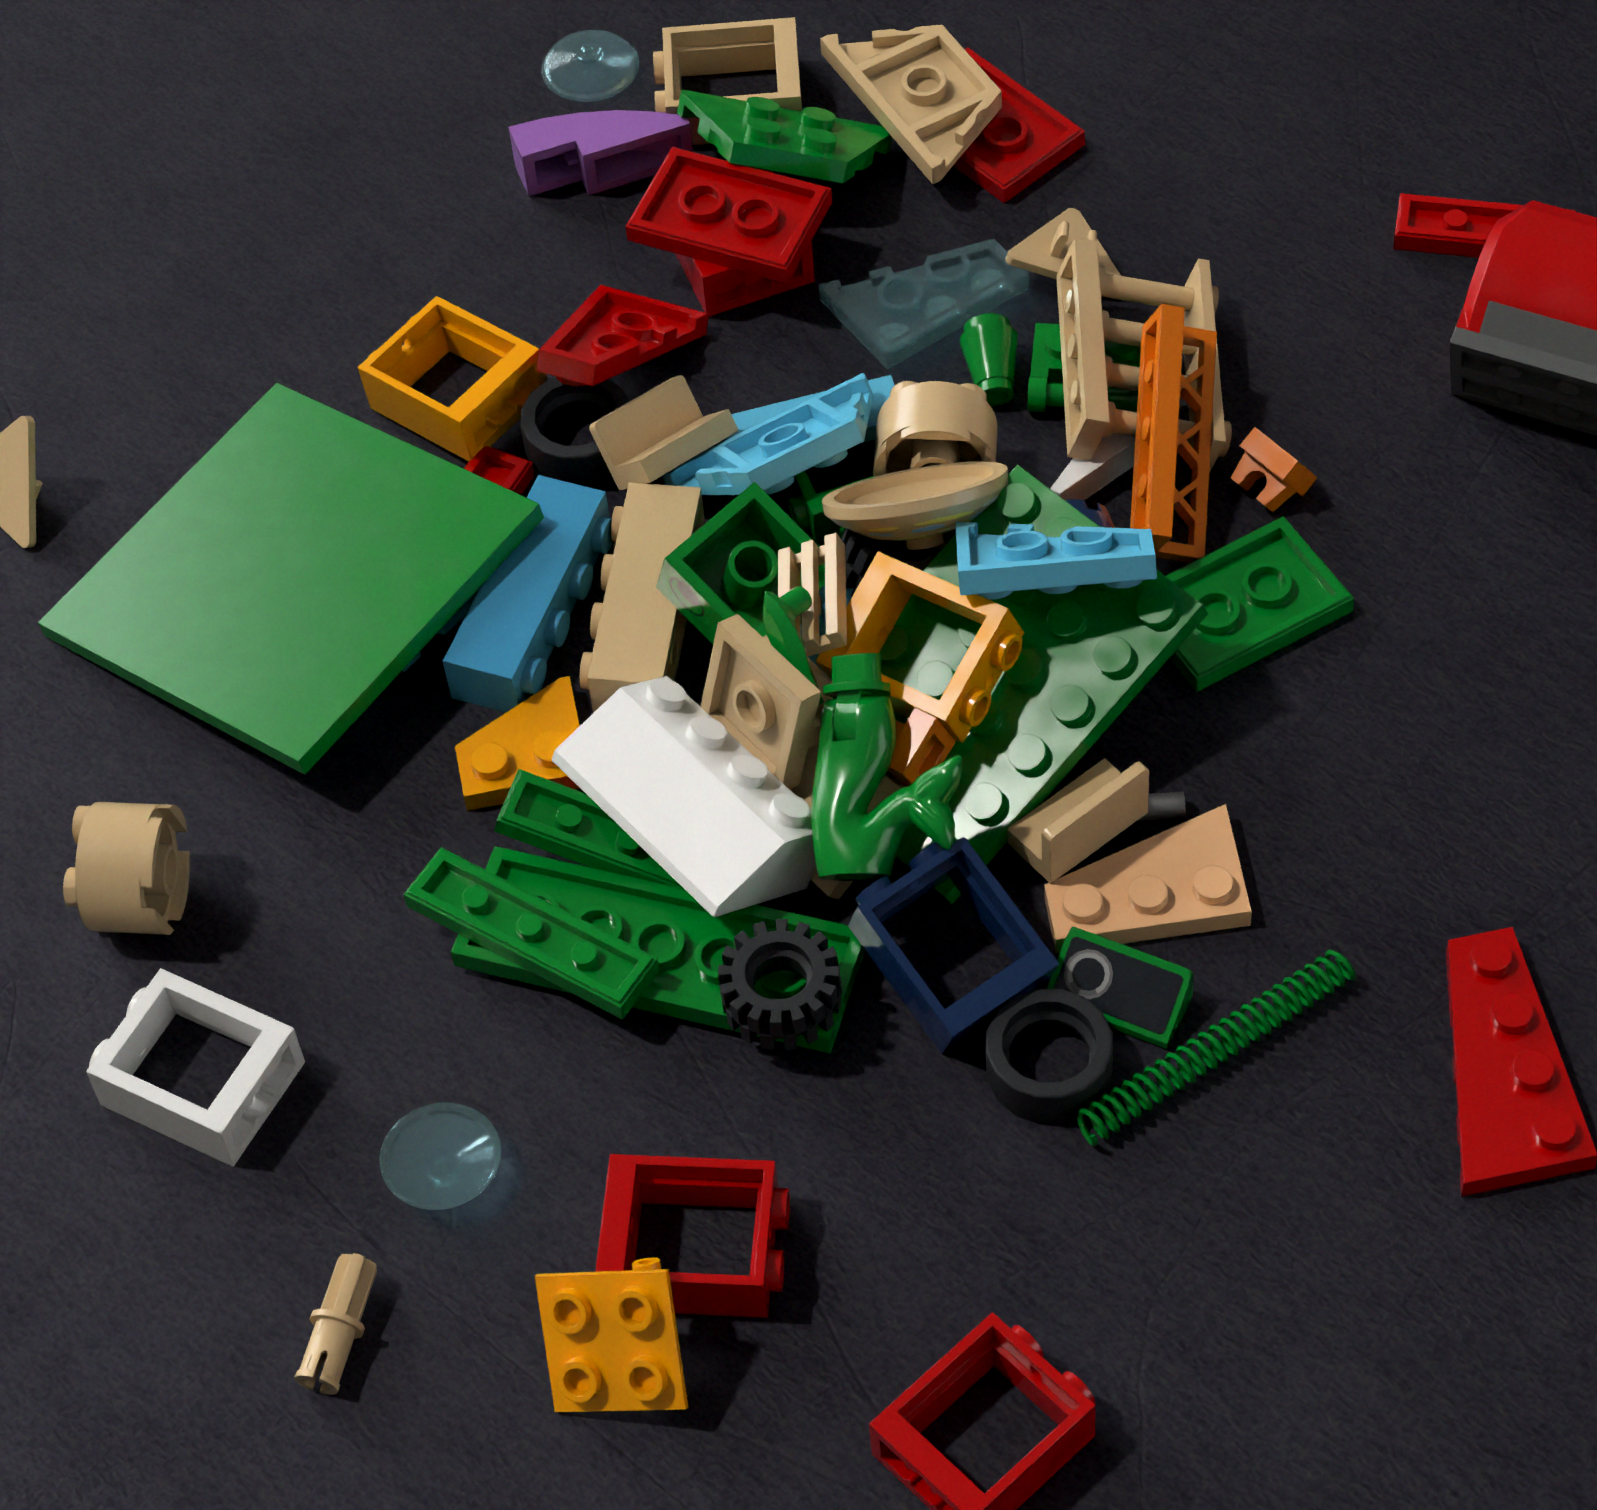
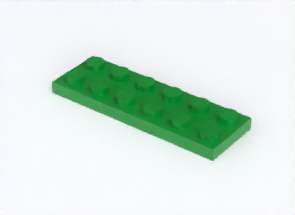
[451,846,866,1053]

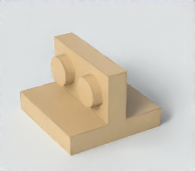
[701,614,833,789]

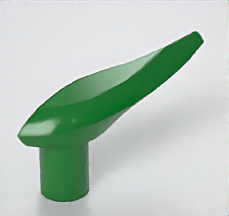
[763,586,824,706]

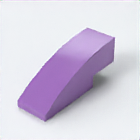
[508,110,693,196]

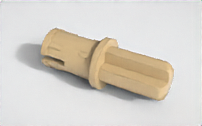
[294,1253,377,1395]

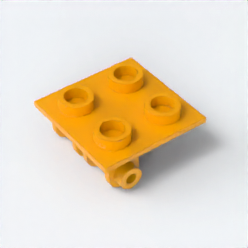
[535,1257,688,1412]

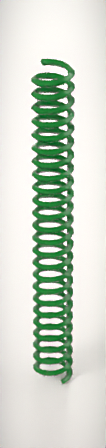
[1077,950,1356,1147]

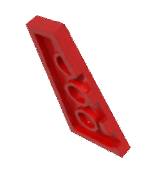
[1446,927,1597,1197]

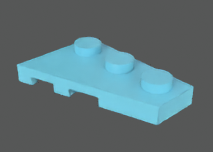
[955,521,1157,600]

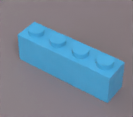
[443,475,613,712]

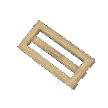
[778,533,847,657]

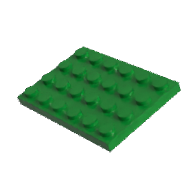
[879,465,1208,905]

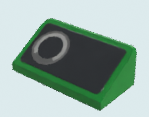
[1047,927,1194,1049]

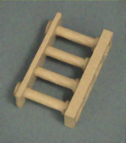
[1057,237,1232,473]

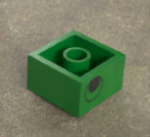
[656,482,825,644]

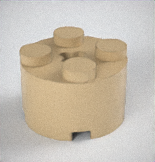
[873,381,997,477]
[63,802,190,935]

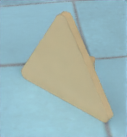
[1005,208,1121,280]
[0,416,43,548]

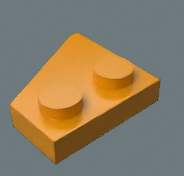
[455,676,580,811]

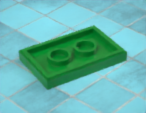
[1166,516,1354,692]

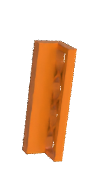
[1130,304,1217,563]

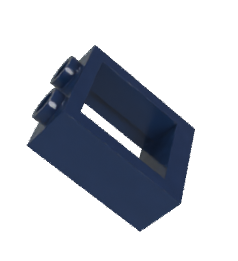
[848,836,1059,1054]

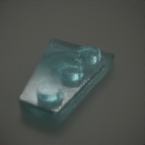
[819,239,1029,370]

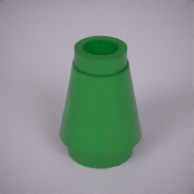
[959,313,1018,406]

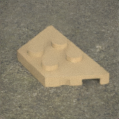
[820,25,1002,184]

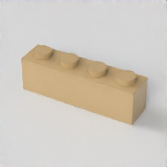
[580,482,705,713]

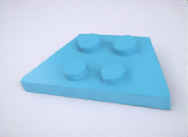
[661,373,874,495]

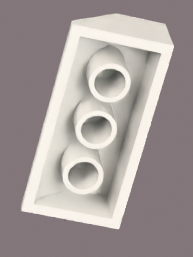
[551,676,816,917]

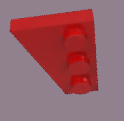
[536,285,709,386]

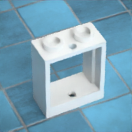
[86,968,305,1167]

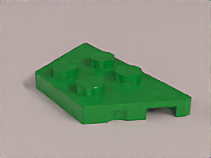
[677,89,893,183]

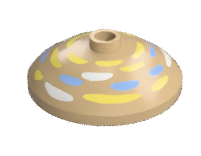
[822,461,1009,550]

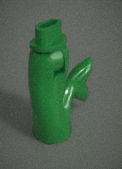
[811,653,962,881]

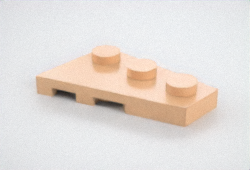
[1044,804,1252,953]

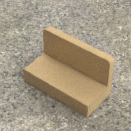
[589,375,739,491]
[1007,758,1149,884]

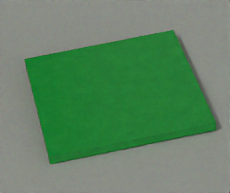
[38,383,544,775]

